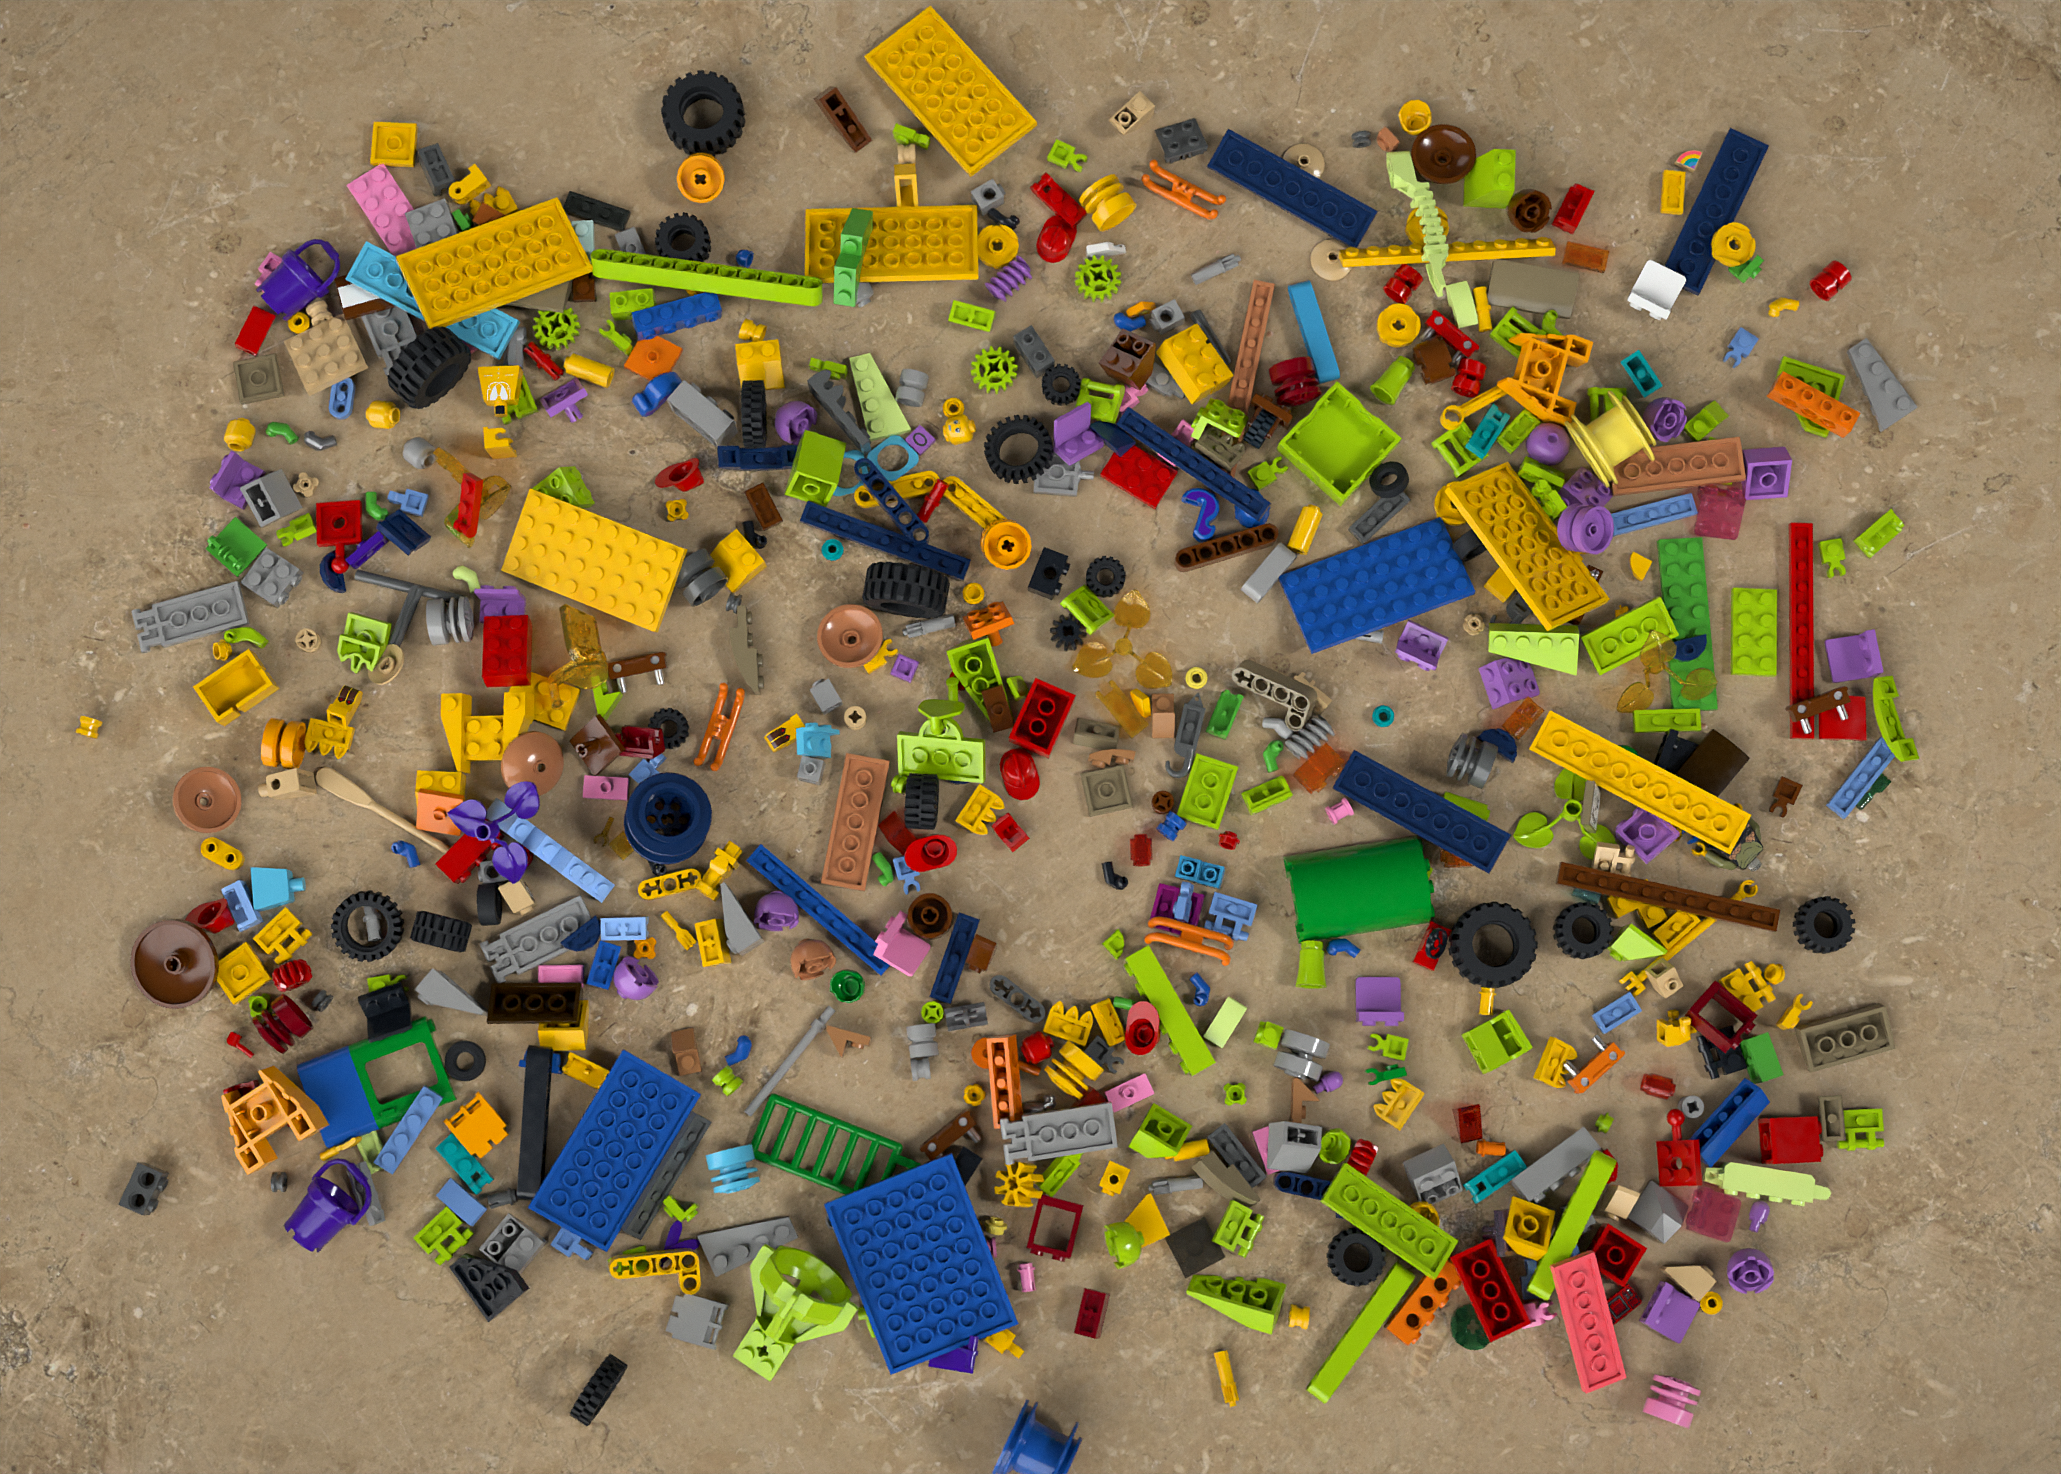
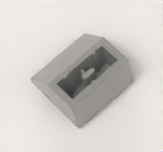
[240,469,303,528]
[1267,1121,1322,1174]
[1403,1144,1463,1205]
[479,1213,548,1275]

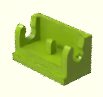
[948,300,997,332]
[1853,509,1904,559]
[1241,776,1293,816]
[1489,1009,1533,1060]
[1461,1021,1511,1074]

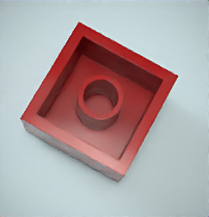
[1585,1223,1647,1287]

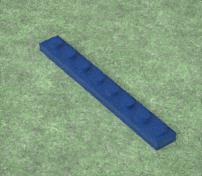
[746,844,891,976]

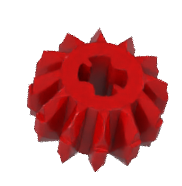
[272,959,313,992]
[1347,1139,1378,1176]

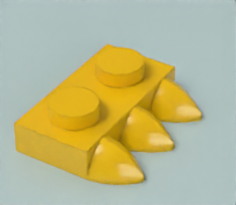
[470,186,519,226]
[304,718,355,759]
[955,784,1005,835]
[1043,1001,1093,1046]
[1533,1036,1578,1088]
[1374,1078,1425,1131]

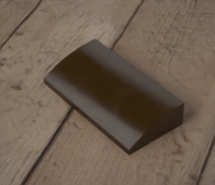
[1674,729,1750,797]
[487,983,584,1024]

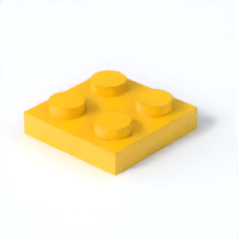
[370,122,418,167]
[217,942,273,1005]

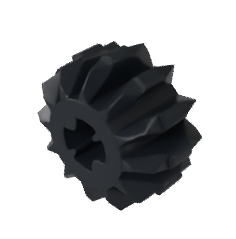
[1050,614,1087,652]

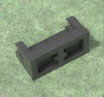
[418,143,455,197]

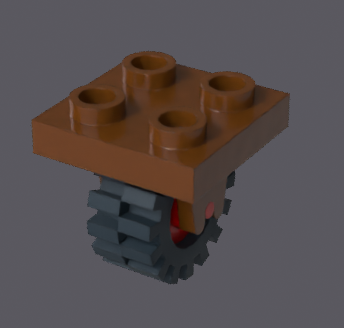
[1244,393,1293,449]

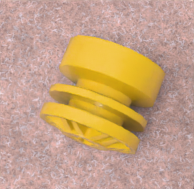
[1079,174,1136,232]
[1044,1040,1104,1100]

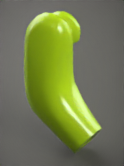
[224,627,268,649]

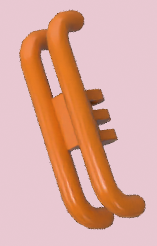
[1141,159,1226,220]
[693,682,745,772]
[1144,917,1234,966]

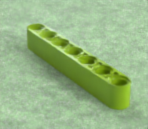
[1526,1150,1617,1301]
[1306,1262,1416,1404]

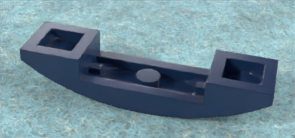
[717,445,798,471]

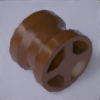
[1151,790,1174,814]

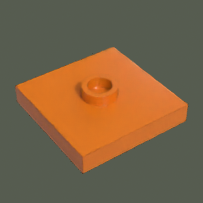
[624,336,683,381]
[416,788,465,836]

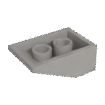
[721,882,765,956]
[415,968,488,1016]

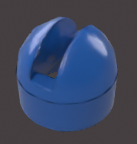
[735,249,754,268]

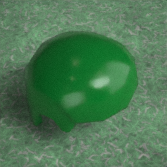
[829,969,865,1003]

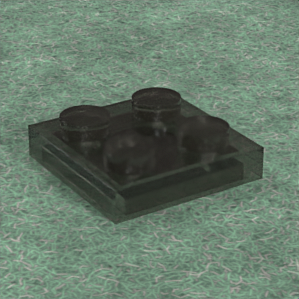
[1164,1217,1226,1279]

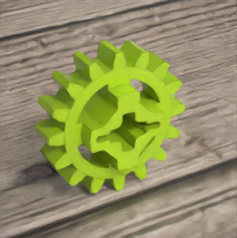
[1075,255,1121,303]
[533,307,581,351]
[971,346,1017,394]

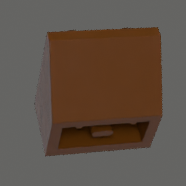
[1098,328,1156,391]

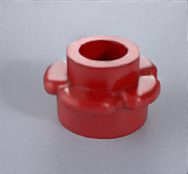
[1218,831,1240,850]

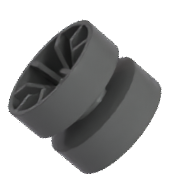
[675,549,729,607]

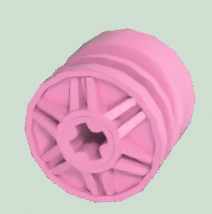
[1643,1374,1701,1428]

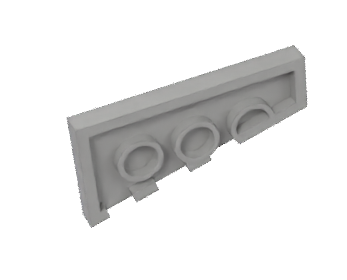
[1847,338,1917,433]
[697,1217,799,1277]

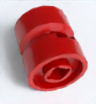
[1809,260,1852,301]
[1383,264,1423,304]
[1451,358,1487,398]

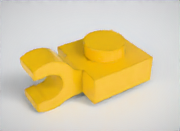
[1776,994,1813,1030]
[985,1328,1025,1359]

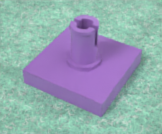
[539,377,588,423]

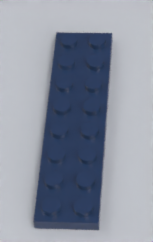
[1665,128,1769,296]
[1207,129,1378,248]
[1333,750,1511,874]

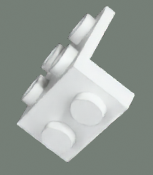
[1627,260,1686,320]

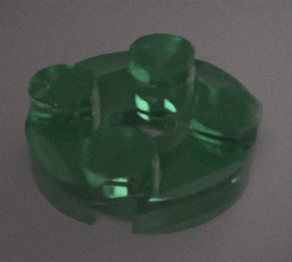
[1450,1303,1490,1350]

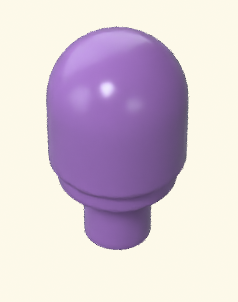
[1312,1071,1343,1094]
[1749,1201,1770,1233]

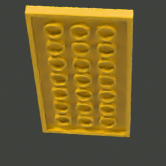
[864,5,1037,177]
[395,197,593,329]
[805,205,979,283]
[1445,462,1610,631]
[501,488,688,632]

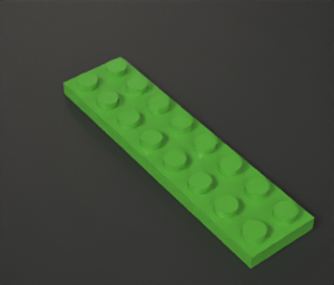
[1657,537,1718,711]

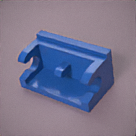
[585,941,621,990]

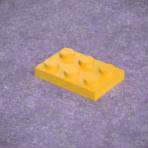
[503,672,581,731]

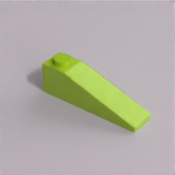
[946,635,1014,722]
[1186,1275,1287,1335]

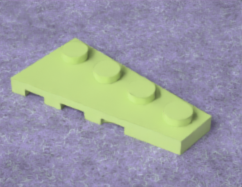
[849,353,912,441]

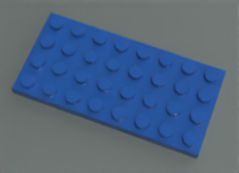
[1279,517,1475,654]
[528,1049,701,1252]

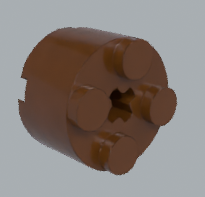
[1413,335,1456,385]
[907,893,953,940]

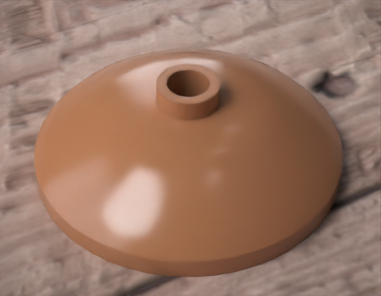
[817,604,883,668]
[501,731,564,796]
[173,767,241,833]

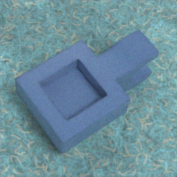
[387,489,429,517]
[629,754,667,784]
[550,1227,593,1260]
[1520,1259,1540,1300]

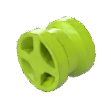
[921,1001,944,1024]

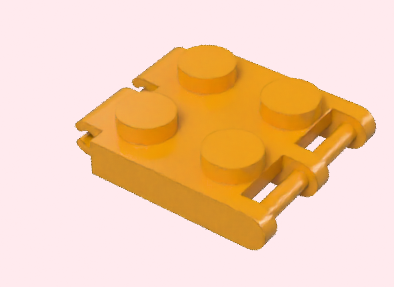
[443,1091,509,1158]

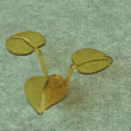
[1072,589,1173,689]
[1616,630,1718,713]

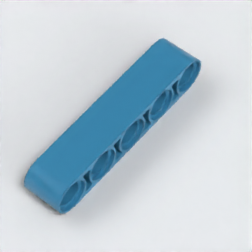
[1288,280,1340,384]

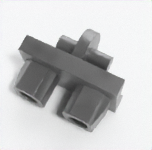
[944,1002,988,1032]

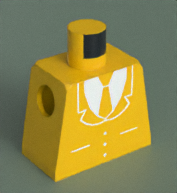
[478,365,523,417]

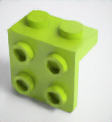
[1191,397,1248,440]
[532,466,595,508]

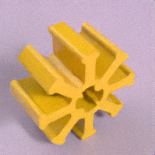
[994,1162,1044,1207]

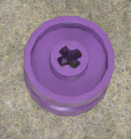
[1557,503,1614,554]

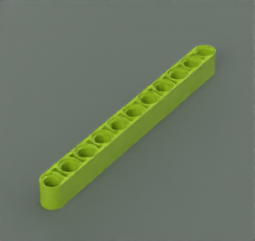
[591,249,823,306]

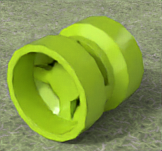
[712,1065,744,1097]

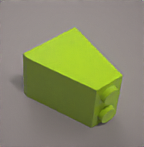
[1463,149,1516,209]
[785,430,846,507]

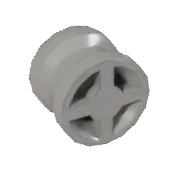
[910,1057,931,1081]
[1678,1096,1704,1118]

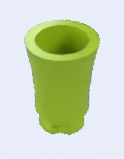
[1370,356,1416,405]
[1295,940,1327,989]

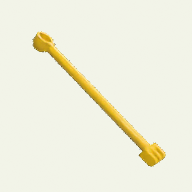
[1619,880,1758,998]

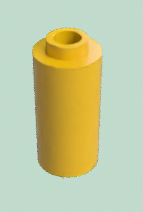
[564,353,615,388]
[1287,504,1323,555]

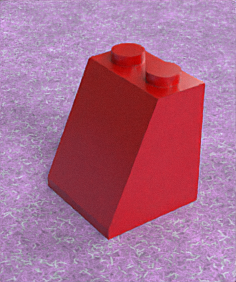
[1758,1116,1824,1164]

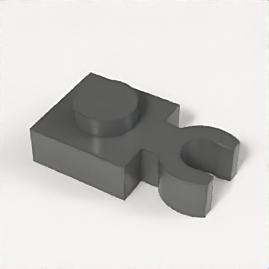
[1084,1035,1124,1074]

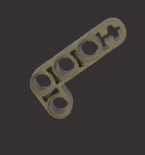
[1232,660,1317,731]

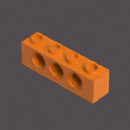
[1766,371,1861,438]
[986,1034,1023,1129]
[1384,1260,1462,1346]

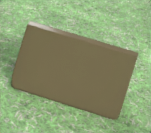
[1073,718,1121,750]
[1818,1095,1846,1141]

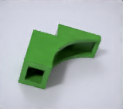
[834,208,873,307]

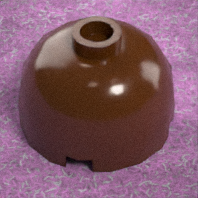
[1507,189,1552,233]

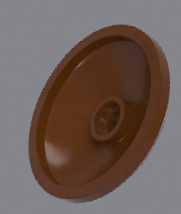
[1411,124,1476,184]

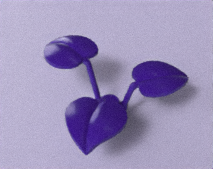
[448,781,540,884]

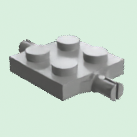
[1034,452,1094,497]

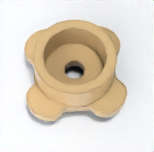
[293,472,319,498]

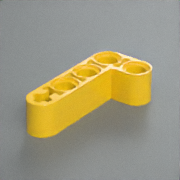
[608,1248,701,1295]

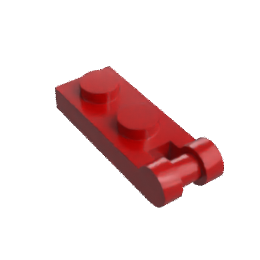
[1030,172,1087,229]
[453,472,484,538]

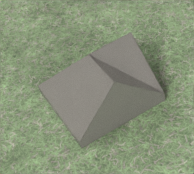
[1627,1180,1689,1244]

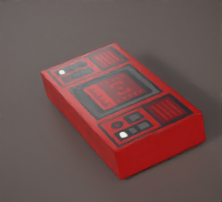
[1607,1284,1643,1325]

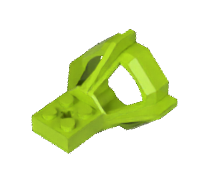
[733,1244,858,1381]

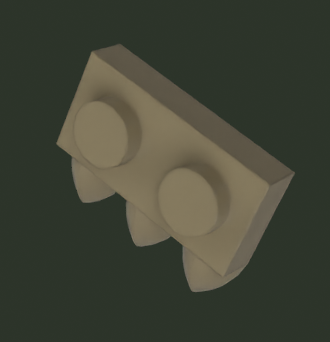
[1194,426,1245,472]

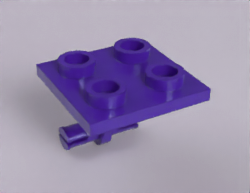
[928,1335,979,1374]

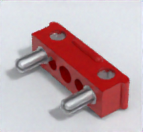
[1420,310,1479,367]

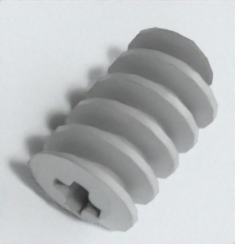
[1285,714,1335,760]

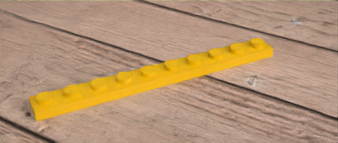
[1339,237,1556,267]

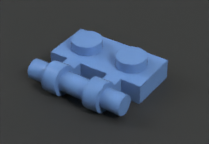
[1204,892,1257,941]

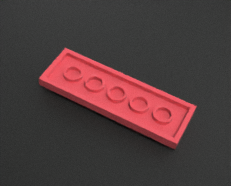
[1550,1250,1626,1394]

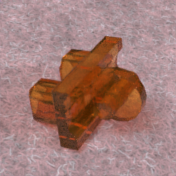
[1502,696,1545,740]

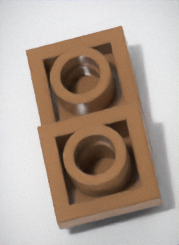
[1088,749,1136,768]

